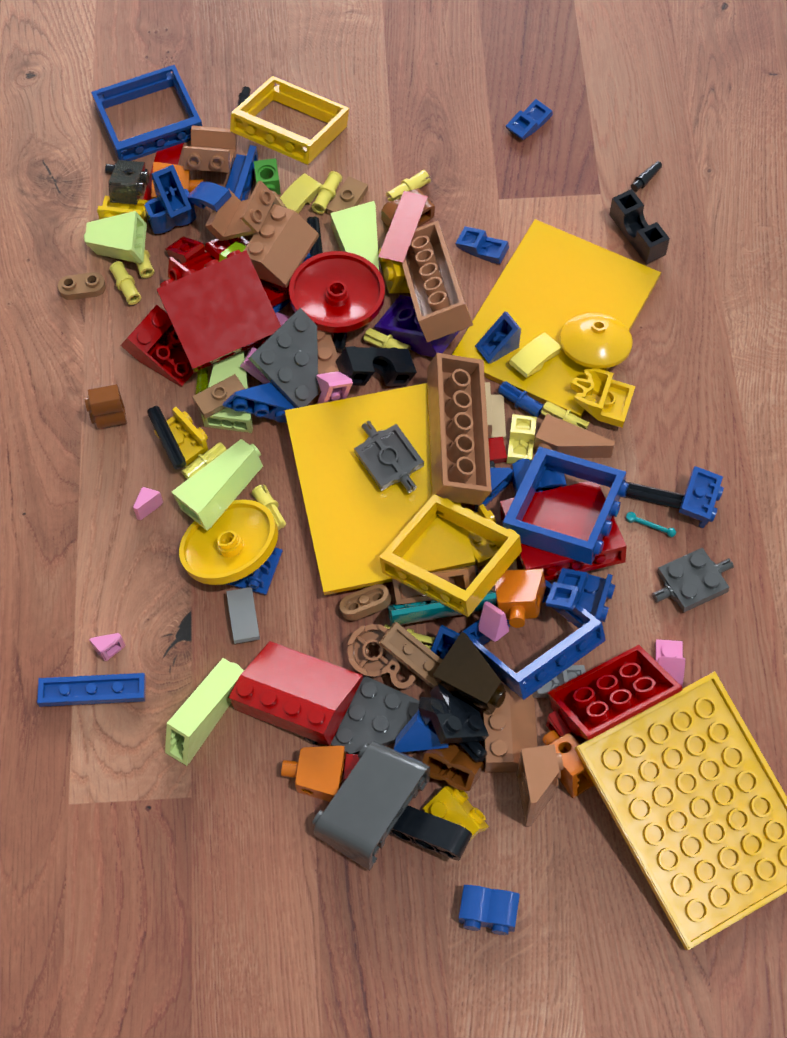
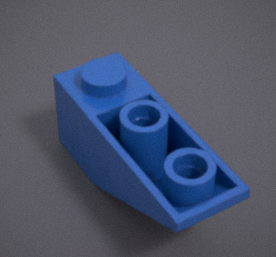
[223,382,295,423]

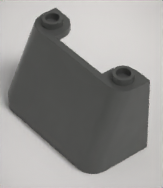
[312,742,430,871]

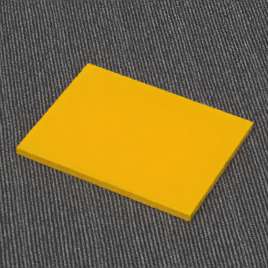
[452,219,661,418]
[285,383,475,595]
[575,671,787,950]

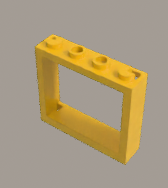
[230,76,349,165]
[379,494,522,617]

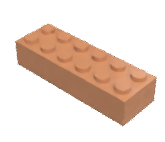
[402,221,473,343]
[427,353,492,505]

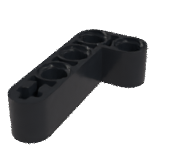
[389,806,472,861]

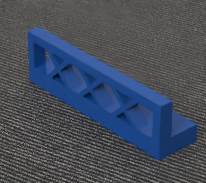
[226,145,258,201]

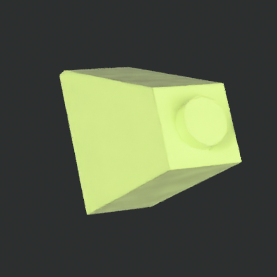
[84,211,147,263]

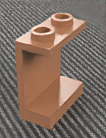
[183,125,237,173]
[205,181,276,241]

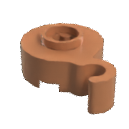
[347,624,417,690]

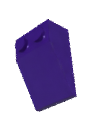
[374,295,460,357]

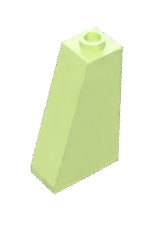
[330,201,379,270]
[202,351,253,433]
[172,439,263,530]
[165,658,244,766]

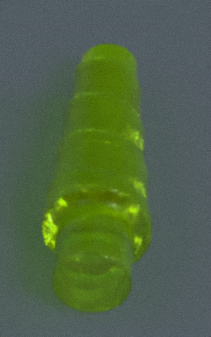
[195,367,209,395]

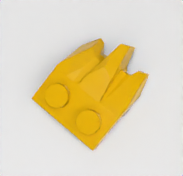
[570,368,635,428]

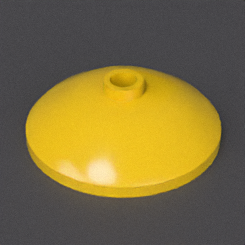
[560,313,633,369]

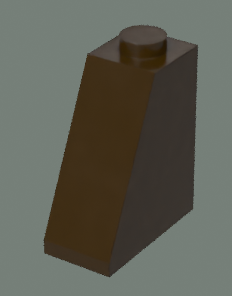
[433,632,506,714]

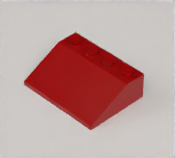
[228,641,363,746]
[548,645,683,740]

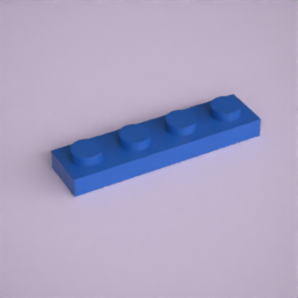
[37,673,146,707]

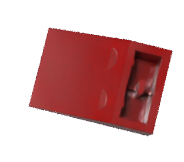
[120,305,194,387]

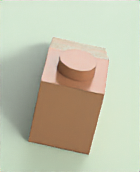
[533,414,615,458]
[393,566,476,605]

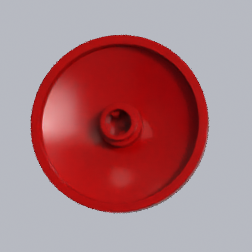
[289,251,385,333]

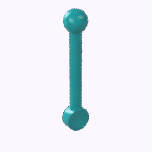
[626,512,676,537]

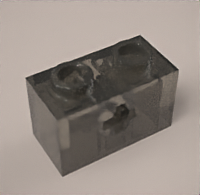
[108,160,149,205]

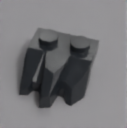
[418,684,489,744]

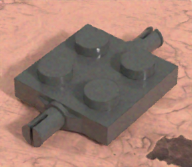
[354,421,424,493]
[652,547,734,613]

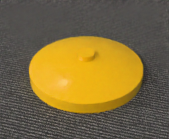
[179,500,278,585]

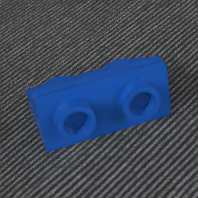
[679,466,724,528]
[567,574,615,622]

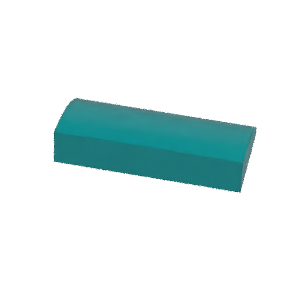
[388,590,497,626]

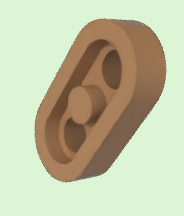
[58,272,106,300]
[339,584,391,621]

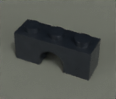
[609,189,670,264]
[336,346,417,386]

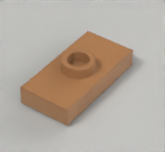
[327,176,368,215]
[192,374,245,419]

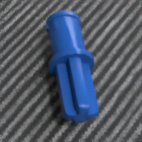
[498,381,544,418]

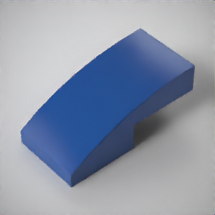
[506,99,553,140]
[187,182,232,212]
[455,226,509,264]
[546,568,588,611]

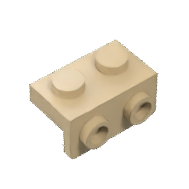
[485,382,506,439]

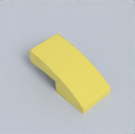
[280,173,322,214]
[509,332,562,378]
[507,414,537,464]

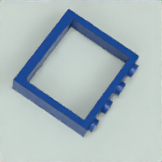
[91,65,202,164]
[503,446,629,565]
[462,580,606,700]

